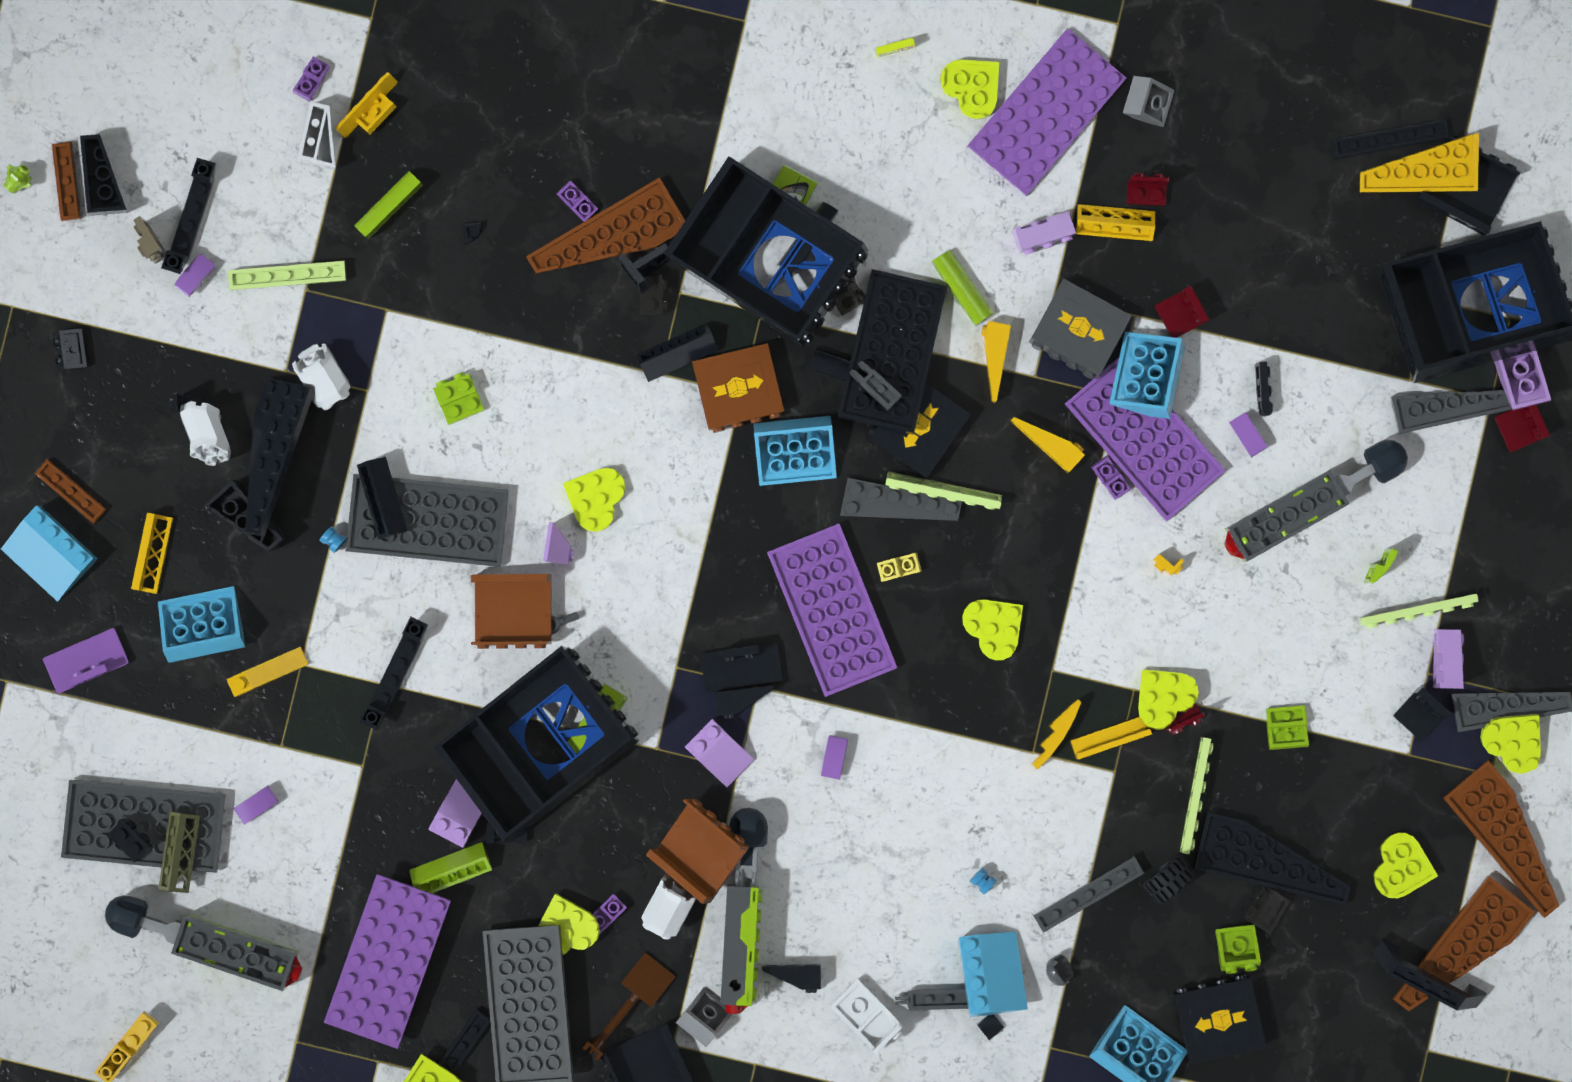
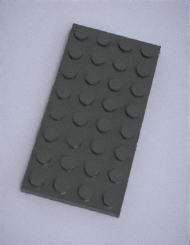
[345,474,509,567]
[61,780,225,873]
[482,925,574,1082]

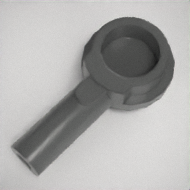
[552,612,579,635]

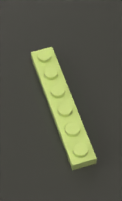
[228,261,347,290]
[885,471,1002,510]
[1359,594,1478,629]
[1180,737,1213,854]

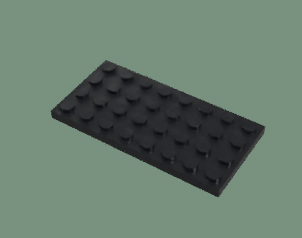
[837,269,947,435]

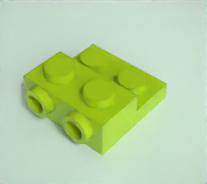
[433,372,485,425]
[1215,925,1261,974]

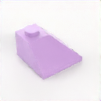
[543,522,574,565]

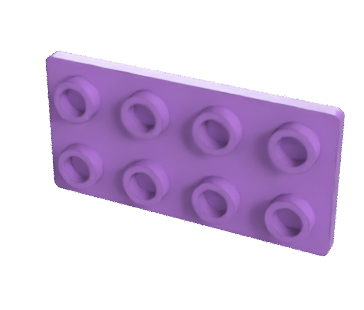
[43,628,129,694]

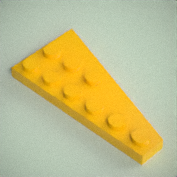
[1360,132,1479,192]

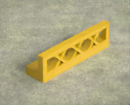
[1075,204,1155,241]
[131,513,173,594]
[1070,717,1152,759]

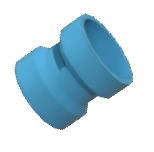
[320,526,347,553]
[970,867,997,894]

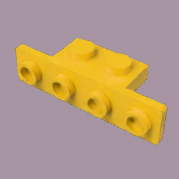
[335,72,398,138]

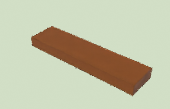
[52,142,81,221]
[34,459,107,524]

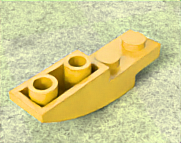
[94,1011,159,1082]

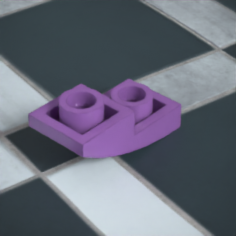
[293,56,330,102]
[556,180,598,222]
[174,254,216,297]
[1229,412,1268,458]
[1091,456,1131,500]
[821,735,848,780]
[234,785,279,825]
[593,894,627,935]

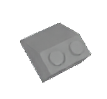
[1123,76,1175,127]
[676,987,732,1047]

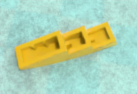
[1031,699,1081,770]

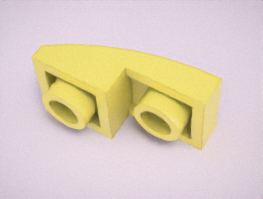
[877,553,922,582]

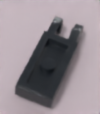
[1255,362,1273,417]

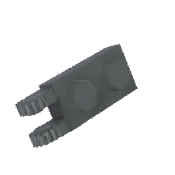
[849,361,902,411]

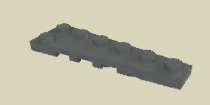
[1390,390,1512,434]
[840,478,962,521]
[1451,692,1572,732]

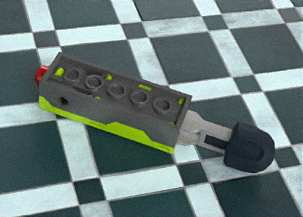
[1224,440,1408,562]
[720,807,768,1014]
[105,895,302,991]

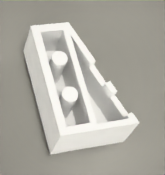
[297,101,336,170]

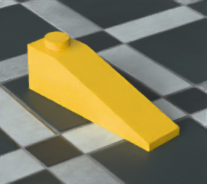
[981,321,1011,403]
[1011,417,1085,473]
[226,647,309,697]

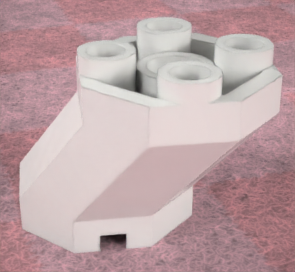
[292,344,350,410]
[180,401,231,466]
[641,873,696,939]

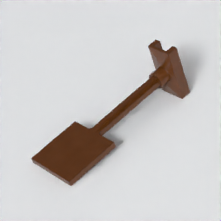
[581,953,675,1061]

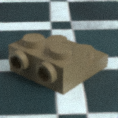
[133,216,166,264]

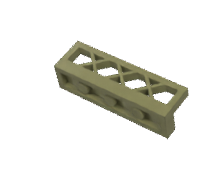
[158,811,200,893]

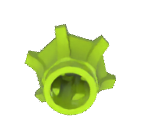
[4,164,32,193]

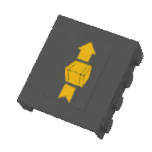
[1029,278,1132,379]

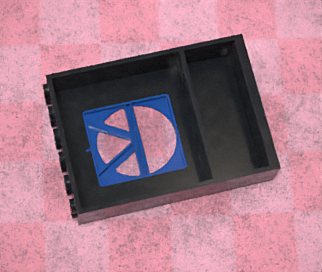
[664,156,869,348]
[1379,221,1572,383]
[433,646,639,842]

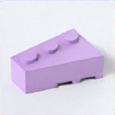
[1012,211,1076,255]
[1433,629,1464,689]

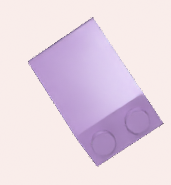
[1494,351,1551,410]
[685,719,754,787]
[428,779,482,848]

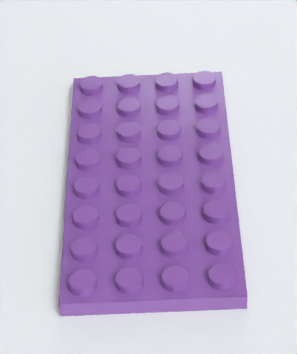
[967,28,1126,196]
[1065,357,1225,522]
[767,524,897,697]
[324,874,451,1049]

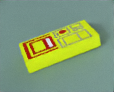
[875,38,915,58]

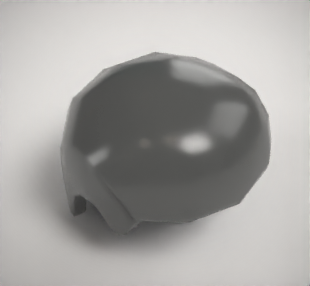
[1046,954,1073,986]

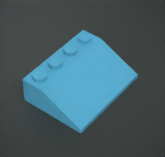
[1110,332,1185,419]
[753,416,837,486]
[1,505,98,602]
[158,586,245,663]
[958,932,1028,1018]
[1089,1005,1187,1082]

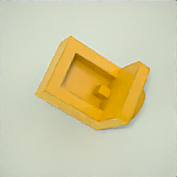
[1153,554,1184,576]

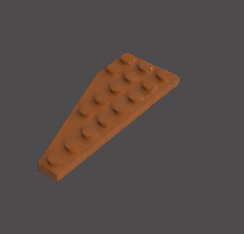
[526,178,685,274]
[1443,760,1560,918]
[1392,875,1535,1011]

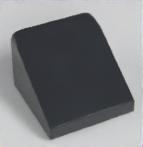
[977,1014,1004,1040]

